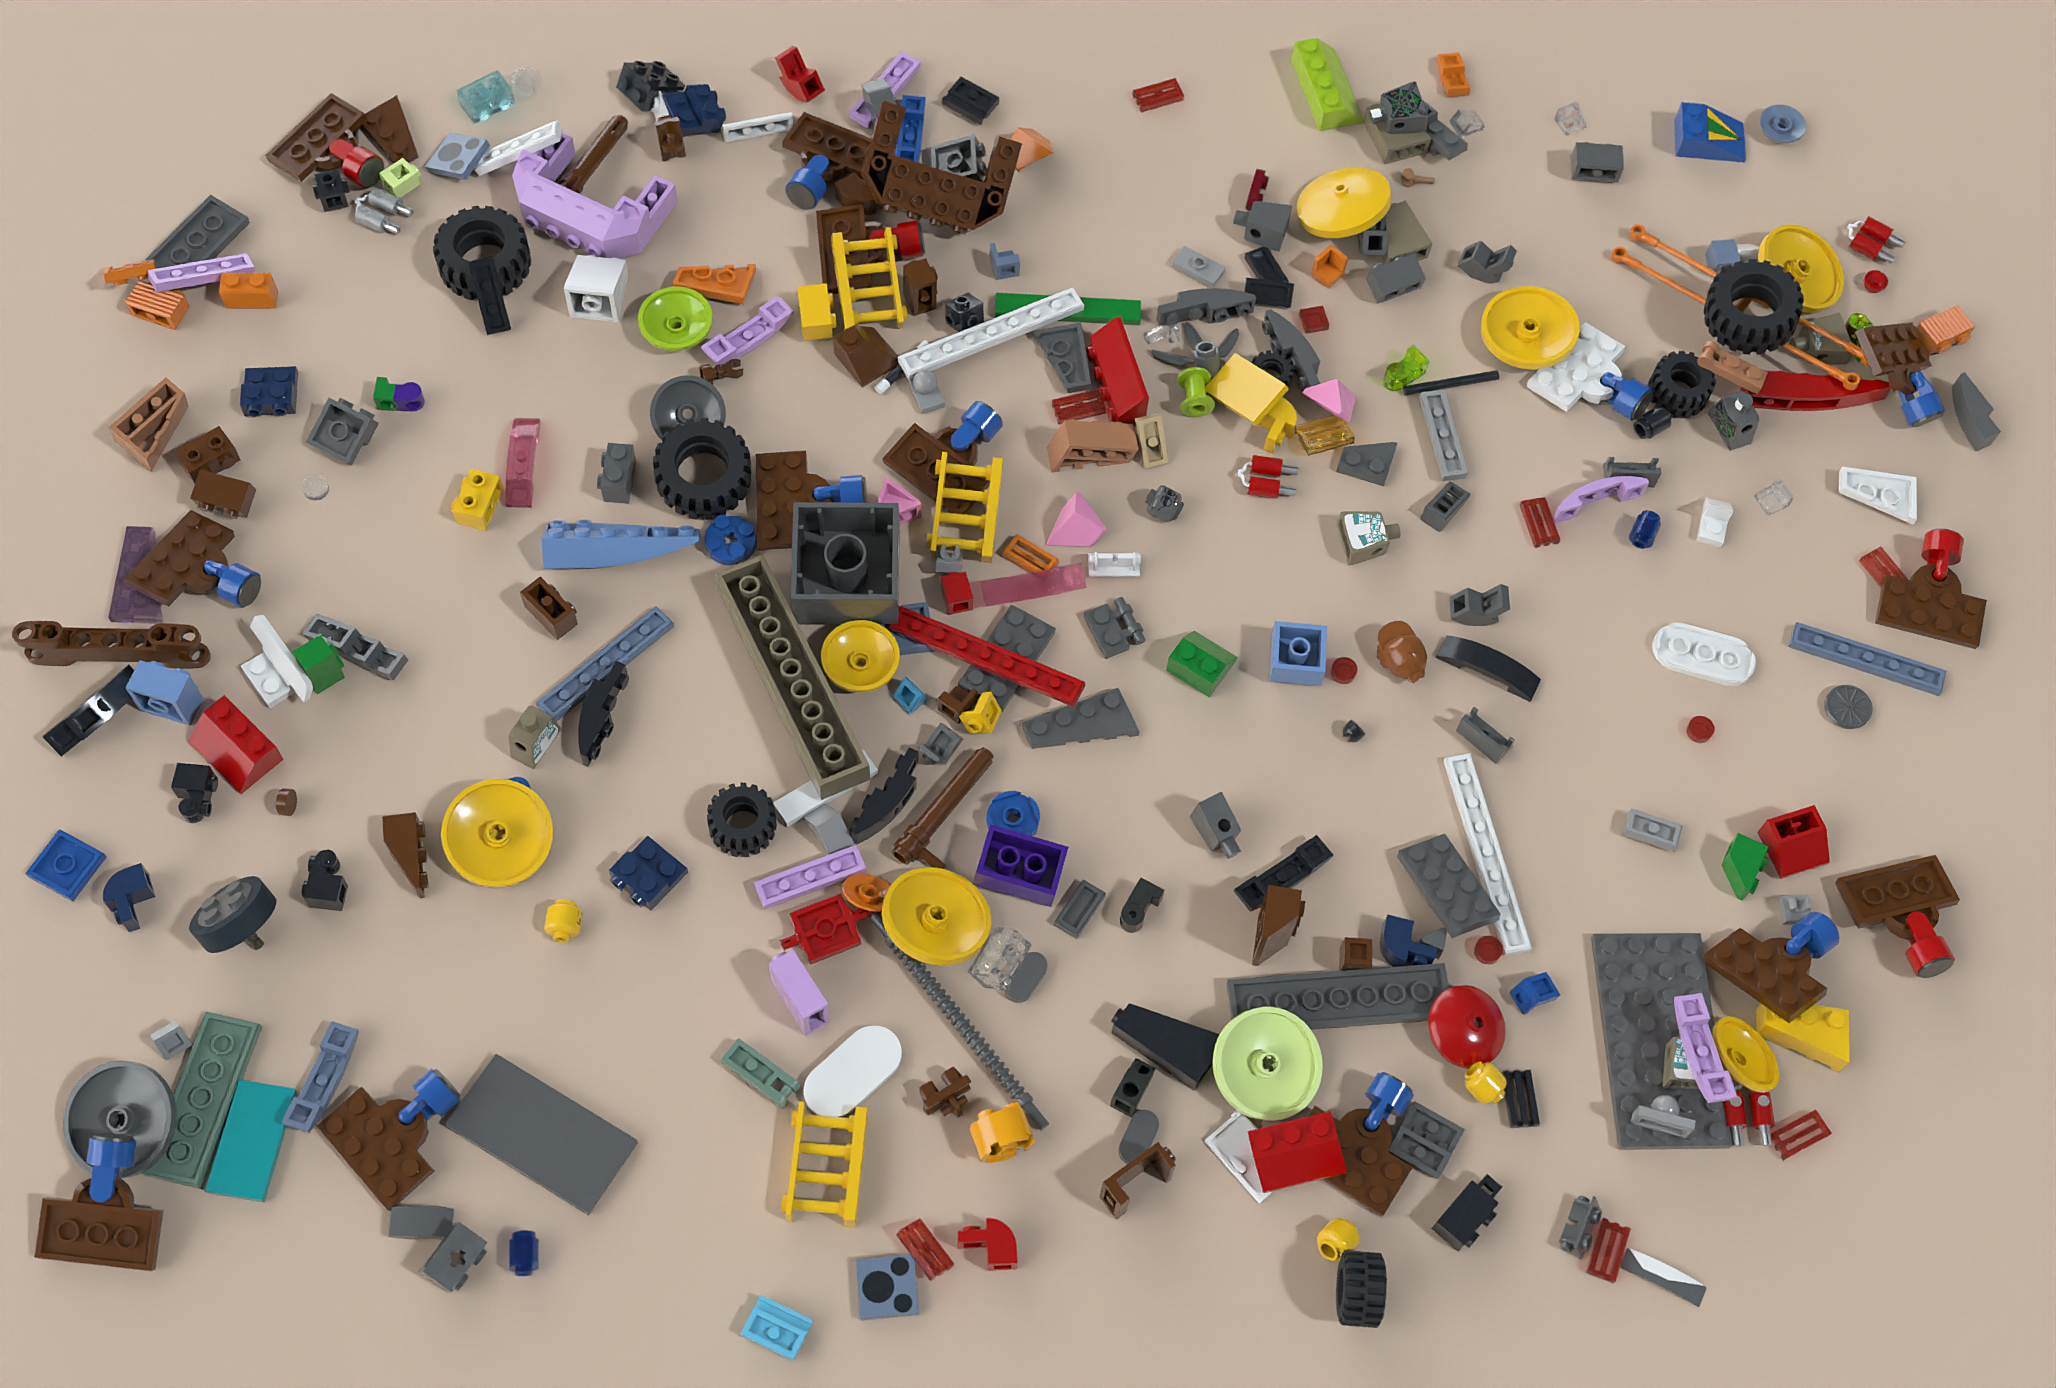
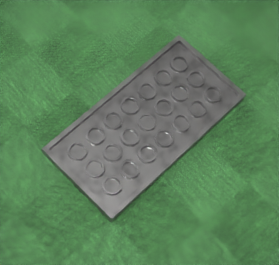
[1591,933,1732,1150]

